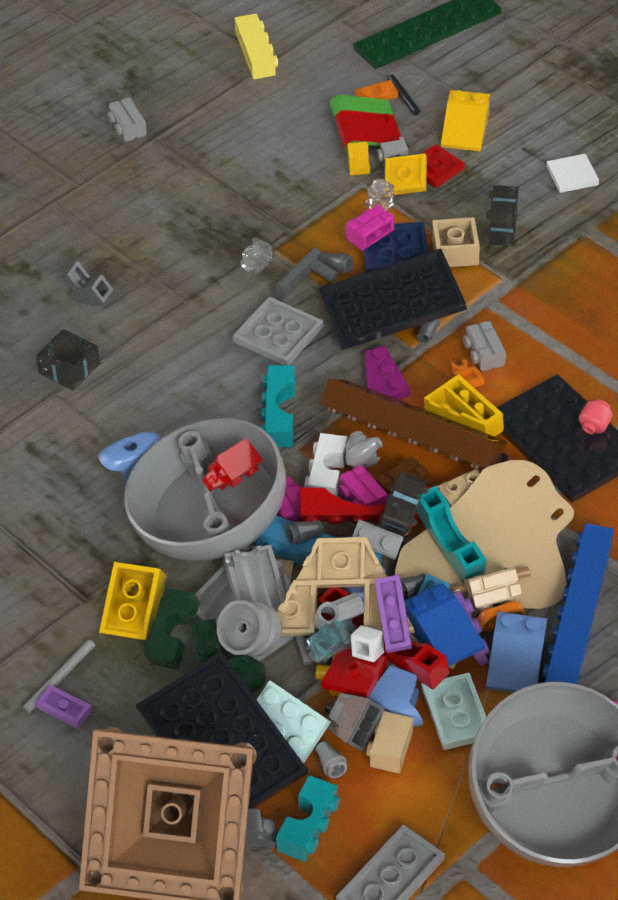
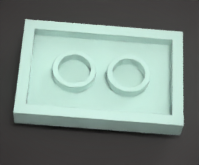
[421,673,486,750]
[257,680,331,763]

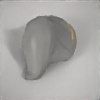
[345,431,383,467]

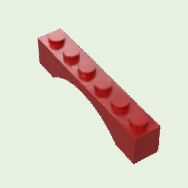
[297,487,440,525]
[318,588,449,690]

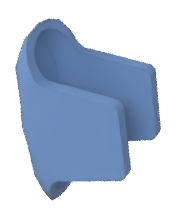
[98,431,161,484]
[368,666,423,727]

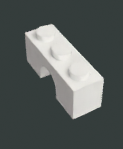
[304,433,348,496]

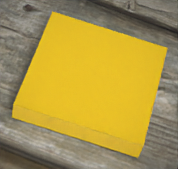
[385,153,427,196]

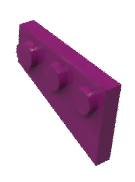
[365,345,411,400]

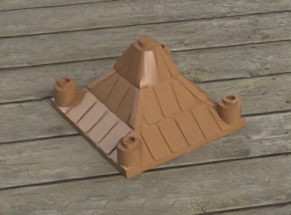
[79,727,257,900]

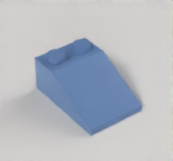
[486,612,547,693]

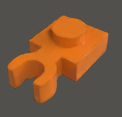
[451,359,484,388]

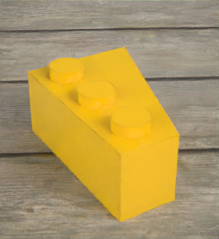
[424,374,504,436]

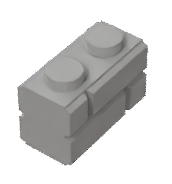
[107,97,147,142]
[463,321,506,372]
[352,520,404,560]

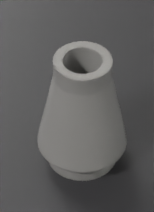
[315,741,347,778]

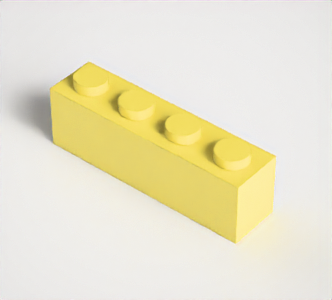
[234,13,278,80]

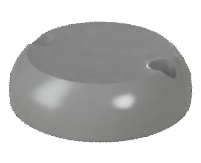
[124,418,287,562]
[468,682,618,867]

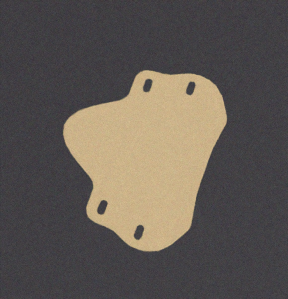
[395,460,574,618]

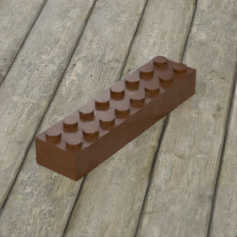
[320,378,507,470]

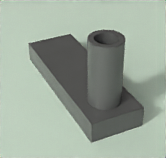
[275,247,339,302]

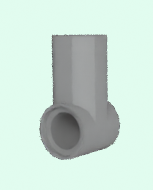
[313,592,365,631]

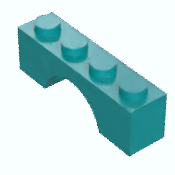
[261,365,295,447]
[414,485,487,583]

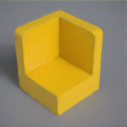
[347,142,370,175]

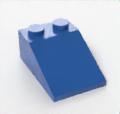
[405,583,485,667]

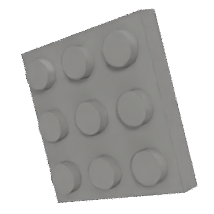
[233,296,324,365]

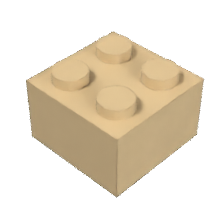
[432,217,480,267]

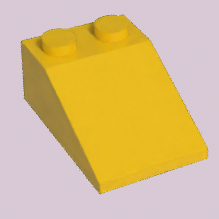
[441,90,490,152]
[99,562,167,641]

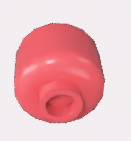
[579,399,613,434]

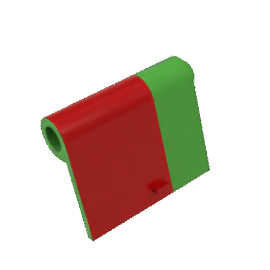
[330,95,401,155]

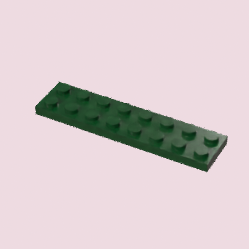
[354,0,501,70]

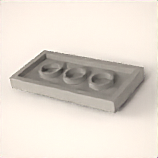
[336,825,445,900]

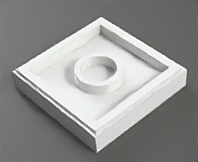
[546,154,599,193]

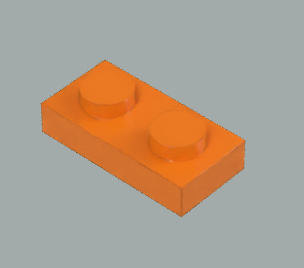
[354,80,398,100]

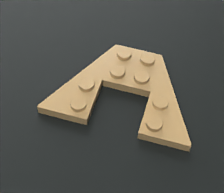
[277,537,415,636]

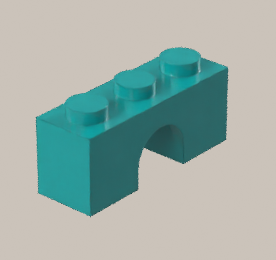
[276,775,341,862]

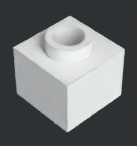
[351,625,384,662]

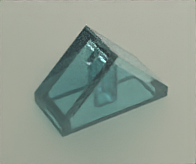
[306,619,356,662]

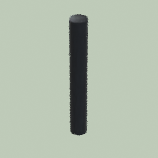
[388,74,420,115]

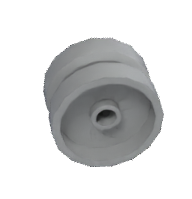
[217,600,282,656]

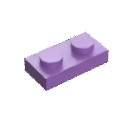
[36,685,92,729]

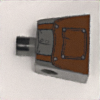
[325,693,385,752]

